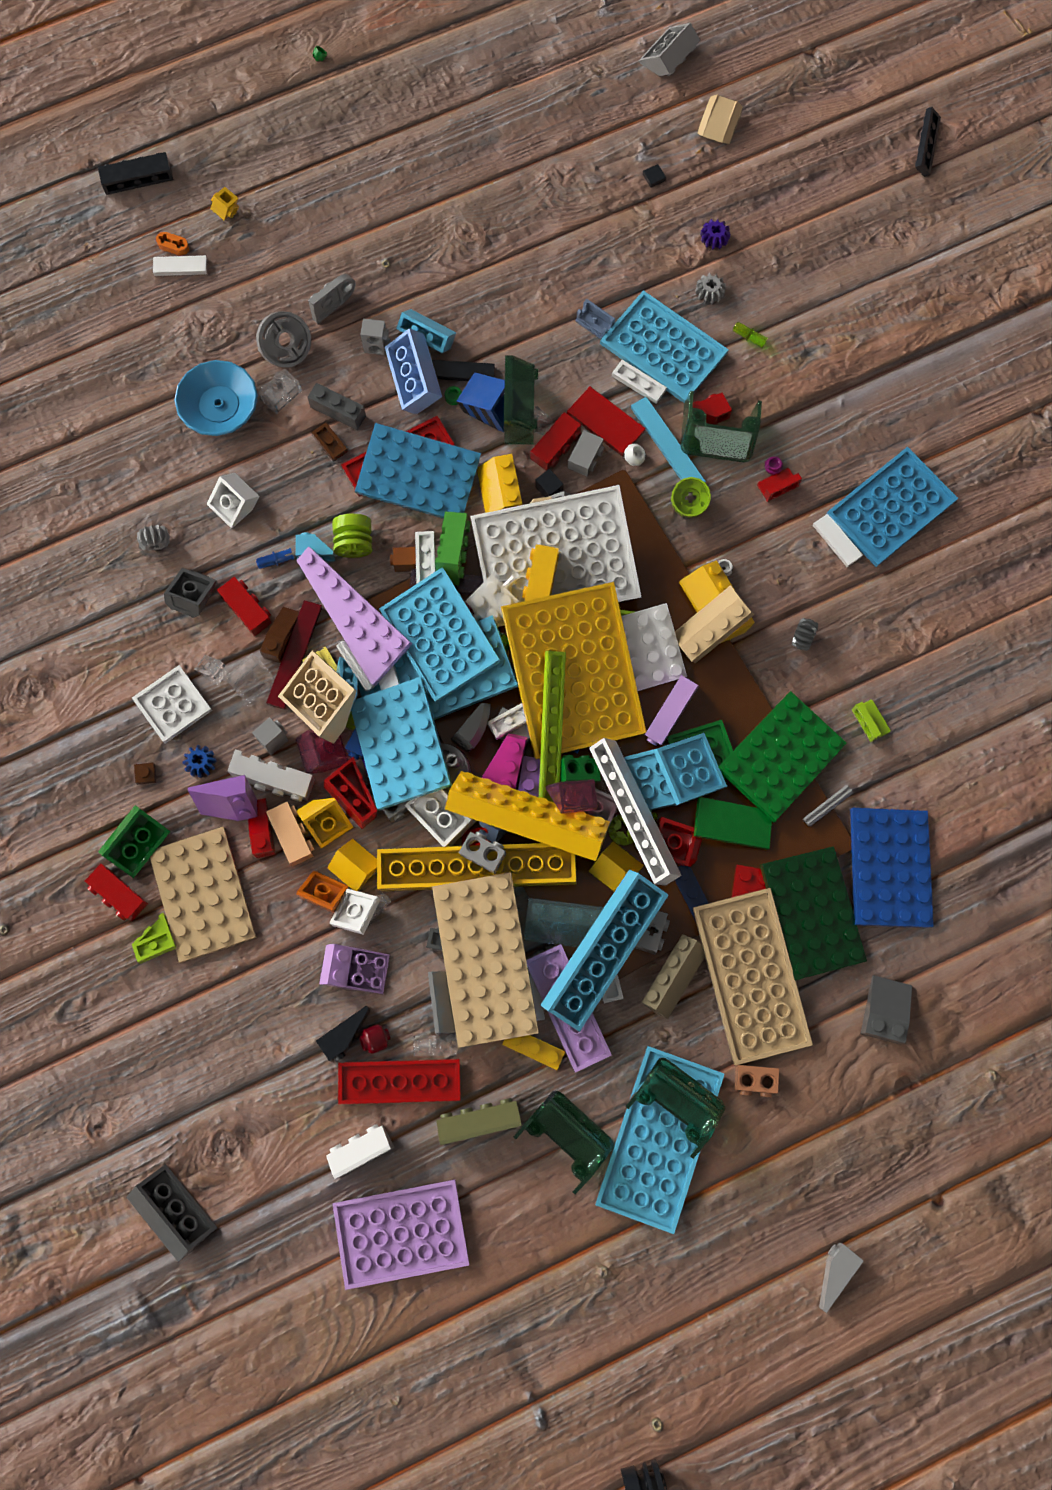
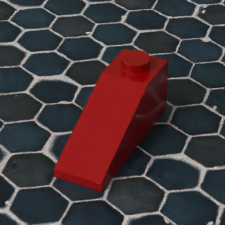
[248,798,276,858]

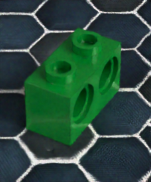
[560,755,601,786]

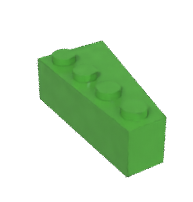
[435,511,471,585]

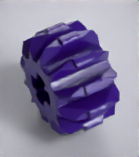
[700,219,731,250]

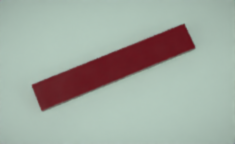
[266,600,322,710]

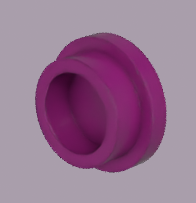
[764,456,783,475]

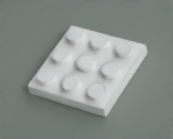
[132,665,212,743]

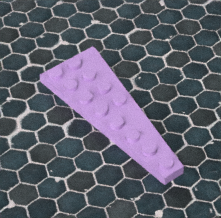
[296,546,412,686]

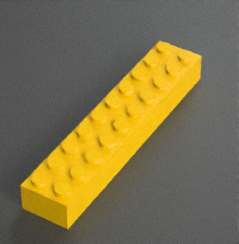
[377,843,577,891]

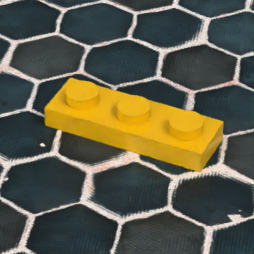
[502,1035,565,1070]

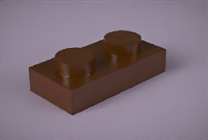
[311,422,348,462]

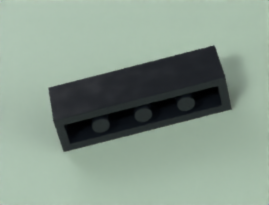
[98,152,174,195]

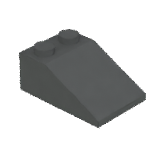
[860,975,912,1044]

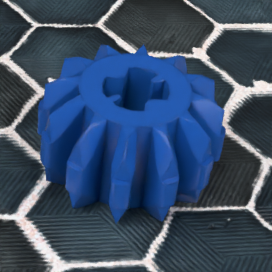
[183,745,216,778]

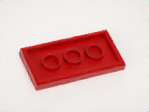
[567,386,646,456]

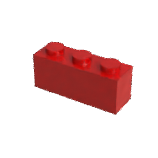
[530,412,582,471]
[217,576,272,637]
[85,863,148,921]

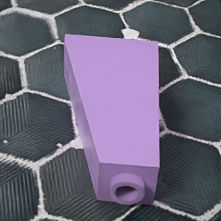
[645,675,699,746]

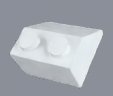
[207,473,260,528]

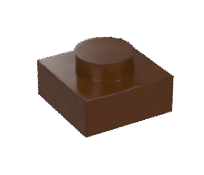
[134,762,156,785]

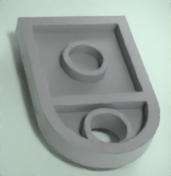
[308,274,356,324]

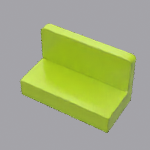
[852,700,891,742]

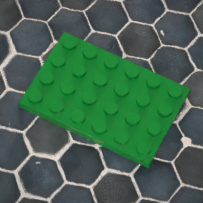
[718,691,847,823]

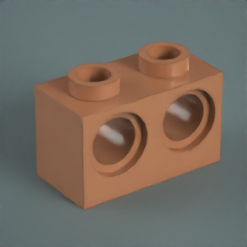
[734,1065,779,1098]

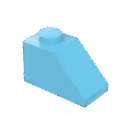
[295,532,335,562]

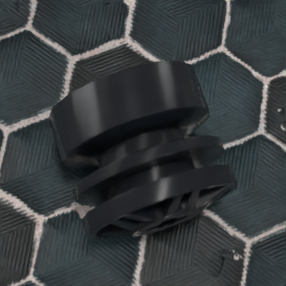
[620,1459,667,1490]

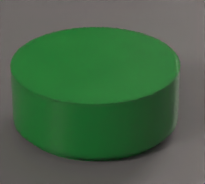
[444,386,462,405]

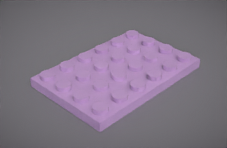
[332,1179,470,1290]

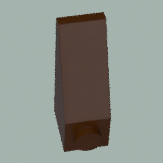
[260,607,299,664]

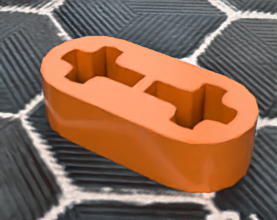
[156,232,190,256]

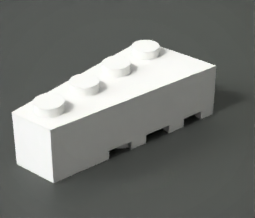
[228,749,315,802]

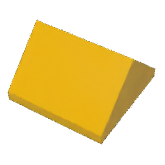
[327,839,377,891]
[589,842,644,892]

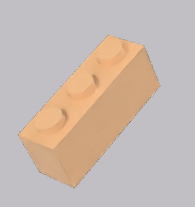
[266,802,315,867]

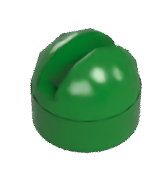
[312,46,328,62]

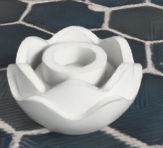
[624,444,646,466]

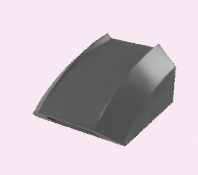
[164,568,217,618]
[451,703,491,753]

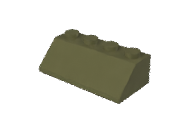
[436,1098,522,1145]

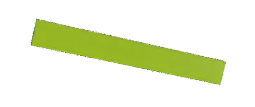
[539,651,566,804]

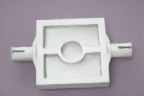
[465,574,519,624]

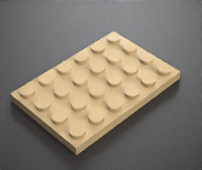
[150,827,257,963]

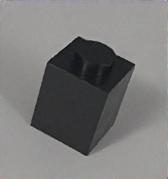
[535,469,564,497]

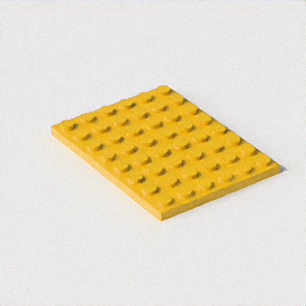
[501,582,646,759]

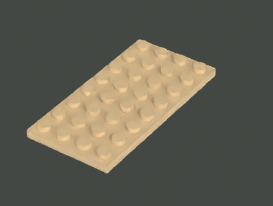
[432,872,539,1048]
[693,888,813,1066]

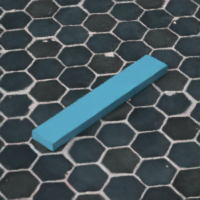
[631,397,706,482]

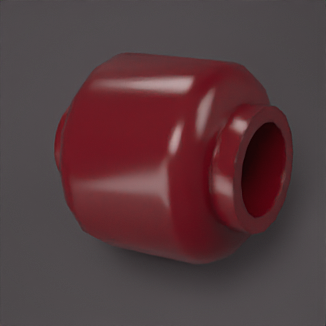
[359,1024,391,1054]

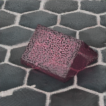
[546,779,598,813]

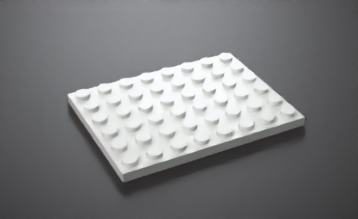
[471,485,641,627]

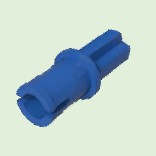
[256,548,294,569]

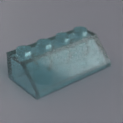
[524,898,604,947]

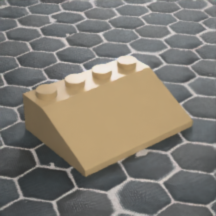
[278,651,357,744]

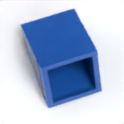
[456,373,522,432]

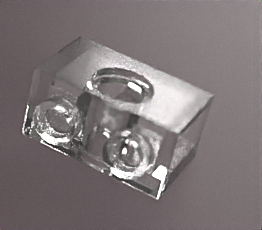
[259,369,302,414]

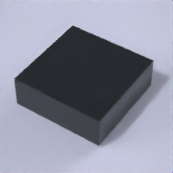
[643,164,666,188]

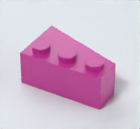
[482,733,528,790]

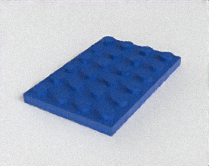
[850,808,934,928]

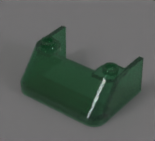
[504,355,538,445]
[681,391,762,463]
[626,1058,725,1159]
[513,1091,614,1195]

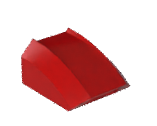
[656,817,702,867]

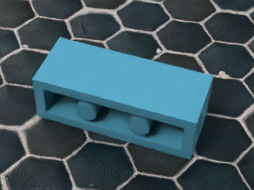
[396,309,456,353]

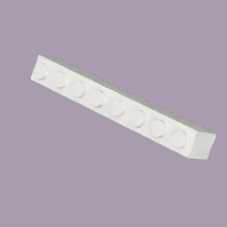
[589,738,681,885]

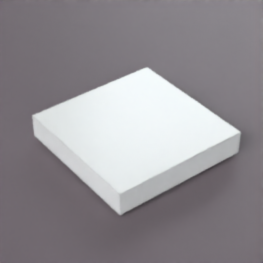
[330,889,380,935]

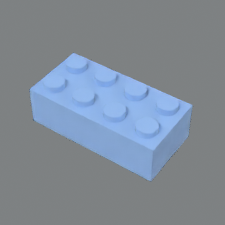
[384,328,442,414]

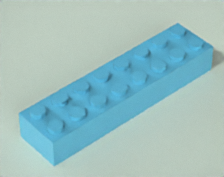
[541,870,668,1032]

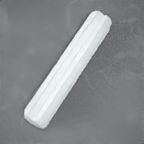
[337,641,375,691]

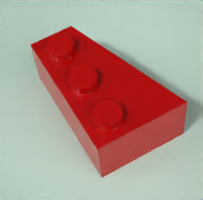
[324,756,377,829]

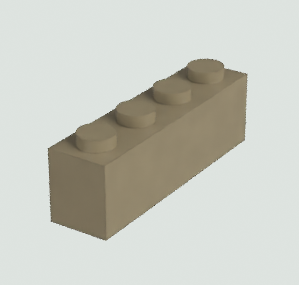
[642,934,705,1019]

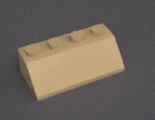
[675,585,755,663]

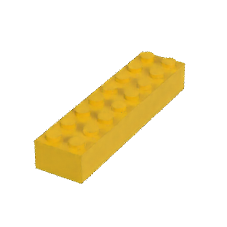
[445,771,610,861]

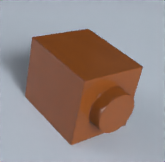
[390,547,416,572]

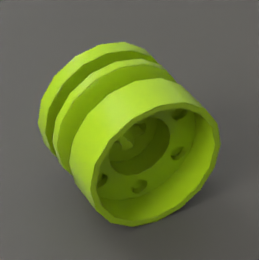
[671,477,711,518]
[332,513,373,558]

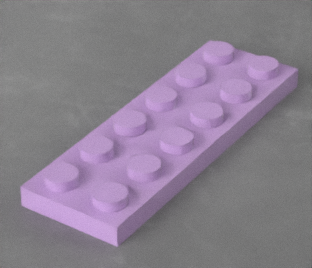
[527,944,612,1072]

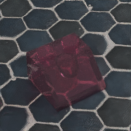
[296,729,348,774]

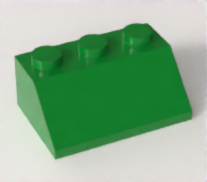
[98,805,170,878]

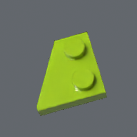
[132,913,177,964]

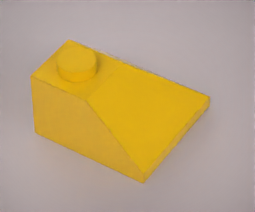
[297,798,353,848]

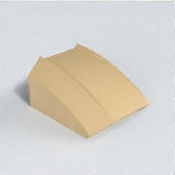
[697,94,743,144]

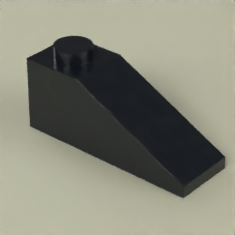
[316,1006,370,1062]

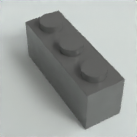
[307,383,366,430]

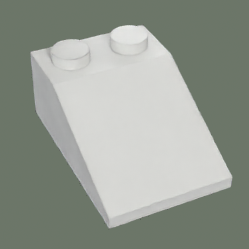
[405,789,477,847]

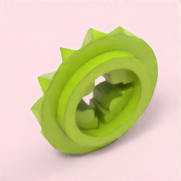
[608,814,634,845]

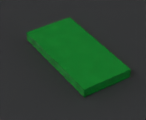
[694,797,772,850]

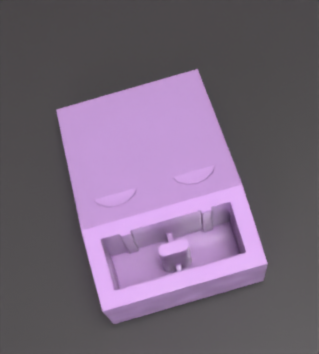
[319,944,390,994]

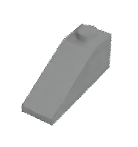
[819,1243,863,1313]

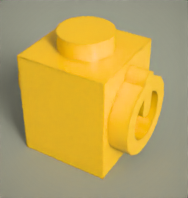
[210,187,239,220]

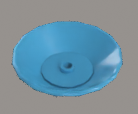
[174,360,258,436]

